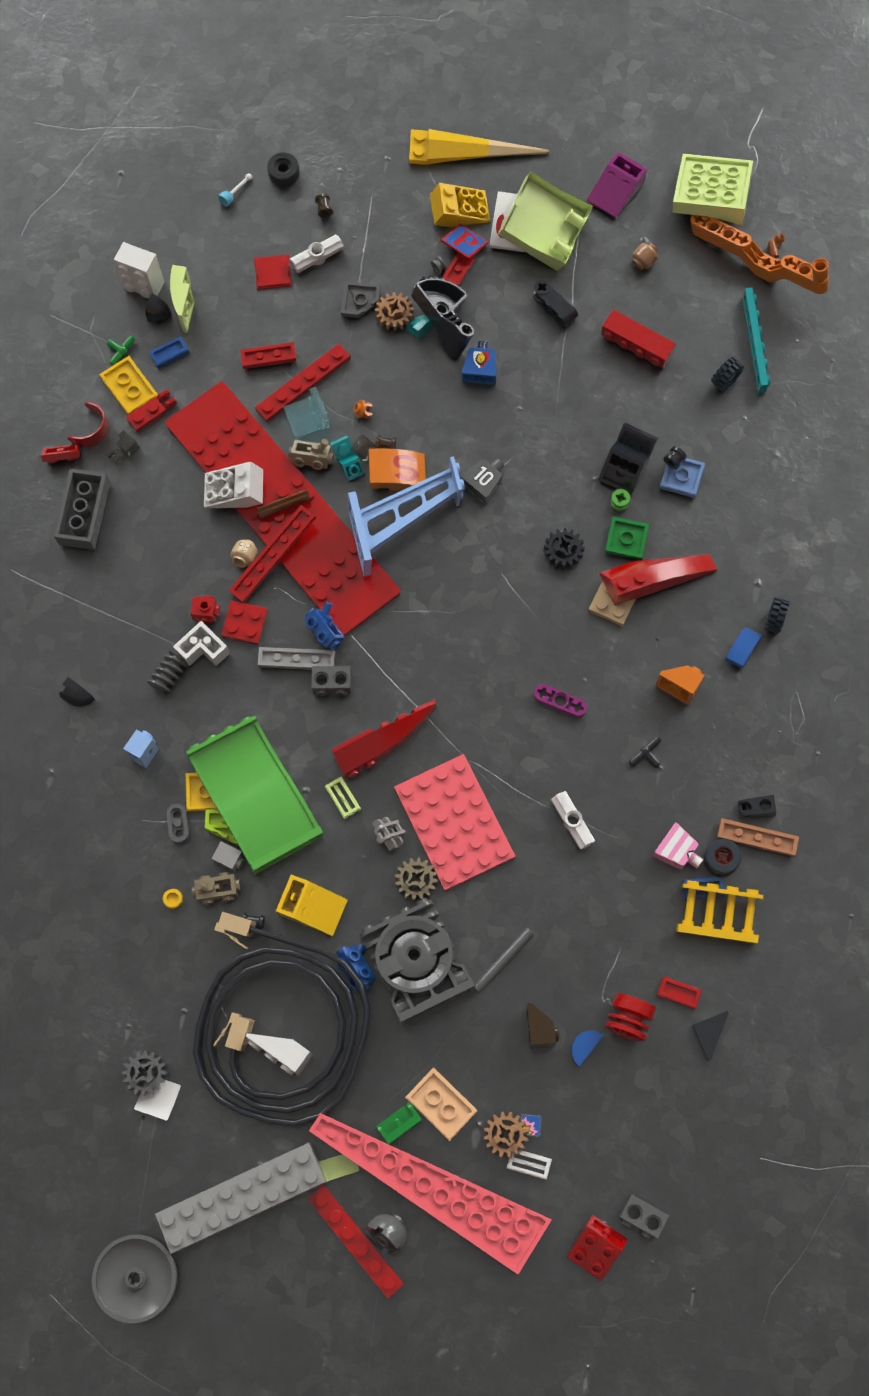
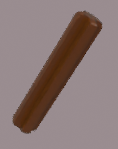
[256,490,310,518]

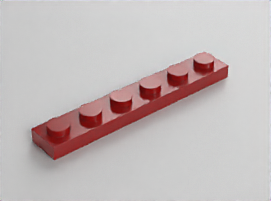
[255,344,351,422]
[228,505,316,603]
[308,1185,404,1298]

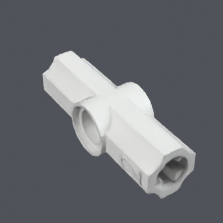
[290,235,344,273]
[551,791,595,850]

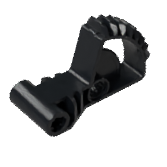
[411,275,474,358]

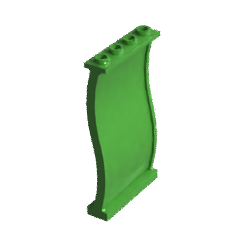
[186,716,323,875]

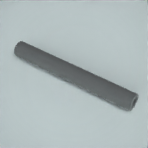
[474,928,534,993]

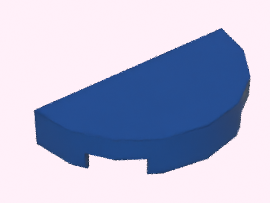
[571,1030,604,1067]

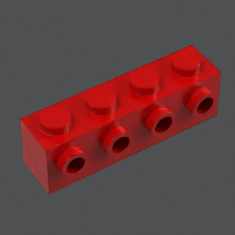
[601,309,676,368]

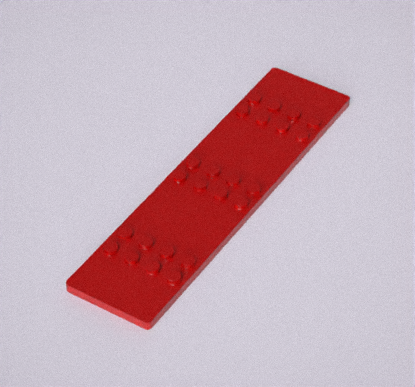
[165,382,401,637]

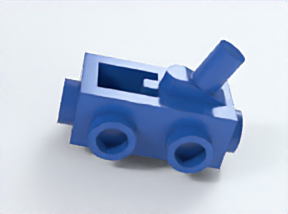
[304,602,345,650]
[336,944,376,992]

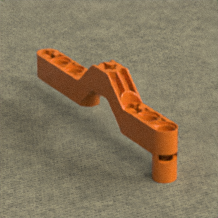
[691,215,829,294]

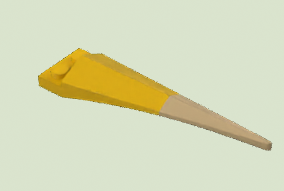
[409,129,549,165]

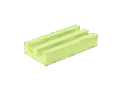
[325,777,361,820]

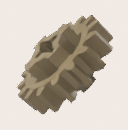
[395,857,438,901]

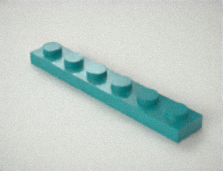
[743,288,770,394]

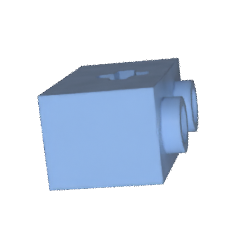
[123,729,159,768]

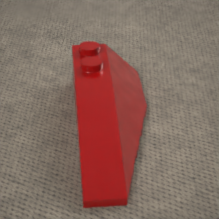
[600,554,717,605]
[331,700,437,779]

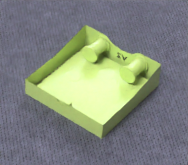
[672,154,753,225]
[498,172,593,271]

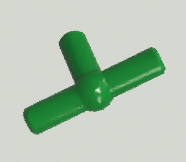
[107,335,135,366]

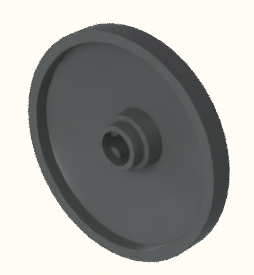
[92,1235,177,1323]

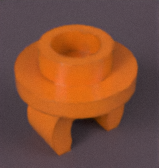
[354,400,372,418]

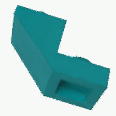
[330,435,365,481]

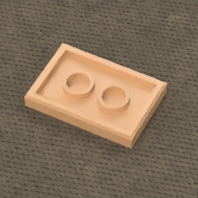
[405,1068,478,1141]

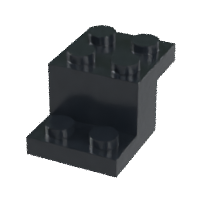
[598,423,658,495]

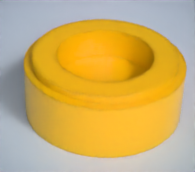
[163,889,183,910]

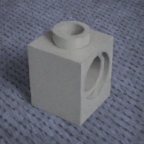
[211,842,244,873]

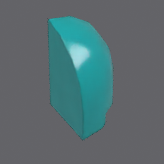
[406,315,433,340]

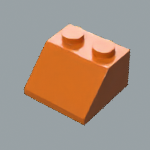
[656,665,705,705]

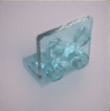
[284,387,330,439]

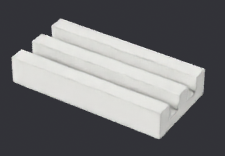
[506,1150,552,1180]

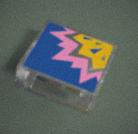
[519,1114,542,1137]

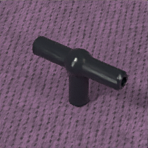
[629,736,661,767]

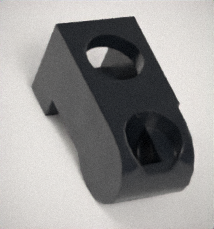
[738,795,776,818]

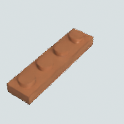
[717,818,799,857]

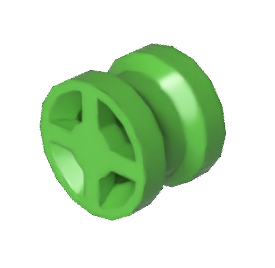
[611,489,630,512]

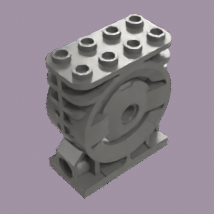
[360,898,475,1027]

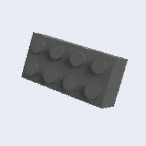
[54,469,110,550]

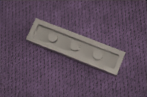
[258,647,335,670]

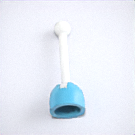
[218,174,252,207]

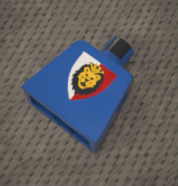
[462,341,497,385]

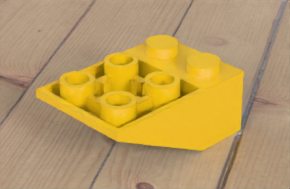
[430,183,490,227]
[276,874,348,937]

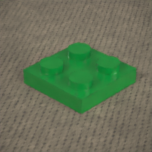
[605,517,649,561]

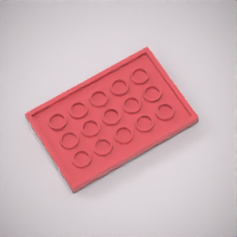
[394,754,516,891]

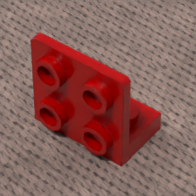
[567,1215,628,1281]

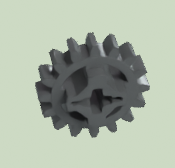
[122,1050,168,1096]

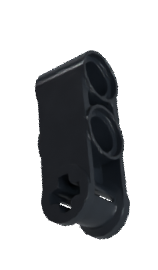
[533,280,578,327]

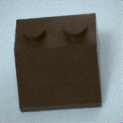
[526,1003,559,1049]

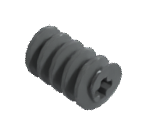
[147,651,187,693]

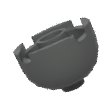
[365,1214,407,1256]

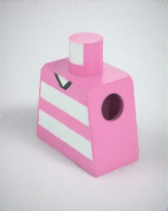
[653,822,703,870]

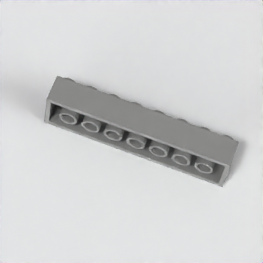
[155,1143,328,1254]

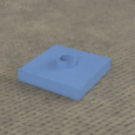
[659,458,705,498]

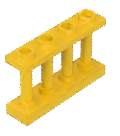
[676,880,764,943]

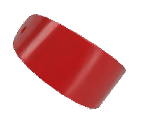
[67,402,108,447]

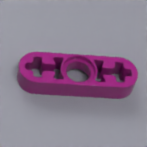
[534,684,587,718]

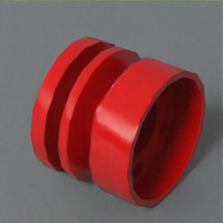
[605,993,656,1042]

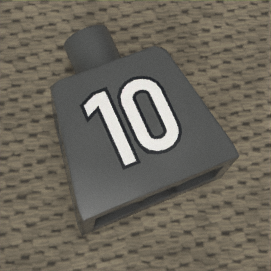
[460,459,504,505]

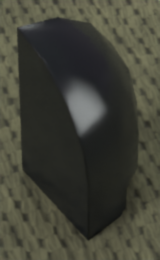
[145,293,172,323]
[59,677,95,707]

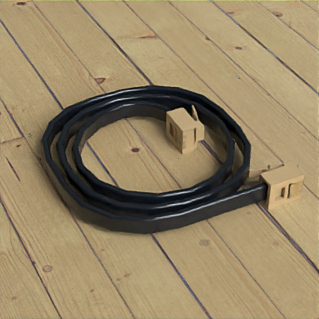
[193,912,372,1126]

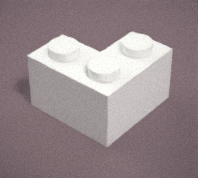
[173,621,230,666]

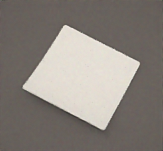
[134,1075,181,1121]

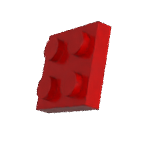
[221,600,268,645]

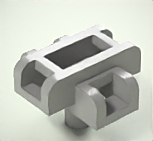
[372,817,406,851]

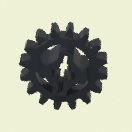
[544,528,585,569]

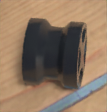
[663,446,687,470]

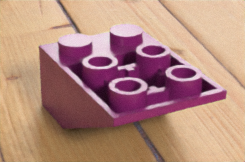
[587,152,647,219]

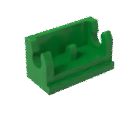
[376,1102,422,1145]

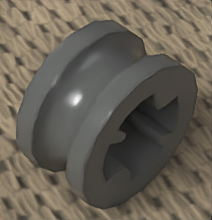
[431,256,447,275]

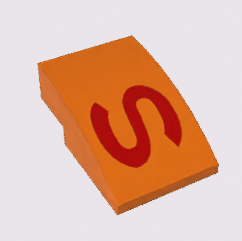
[369,449,426,491]

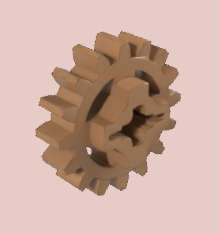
[375,292,414,331]
[484,1112,529,1158]

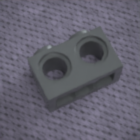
[312,666,351,696]
[619,1194,669,1240]

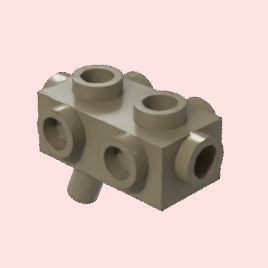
[288,439,334,470]
[192,872,241,905]

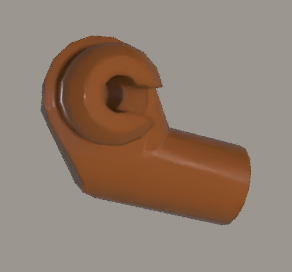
[768,233,785,259]

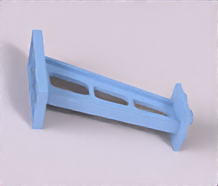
[347,456,465,576]

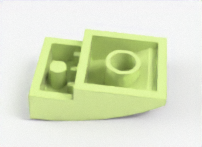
[170,265,195,333]

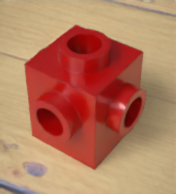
[190,595,220,624]

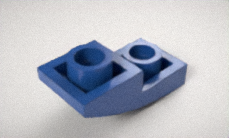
[725,627,762,668]

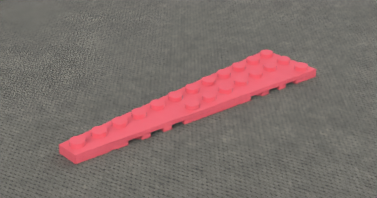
[309,1113,552,1274]

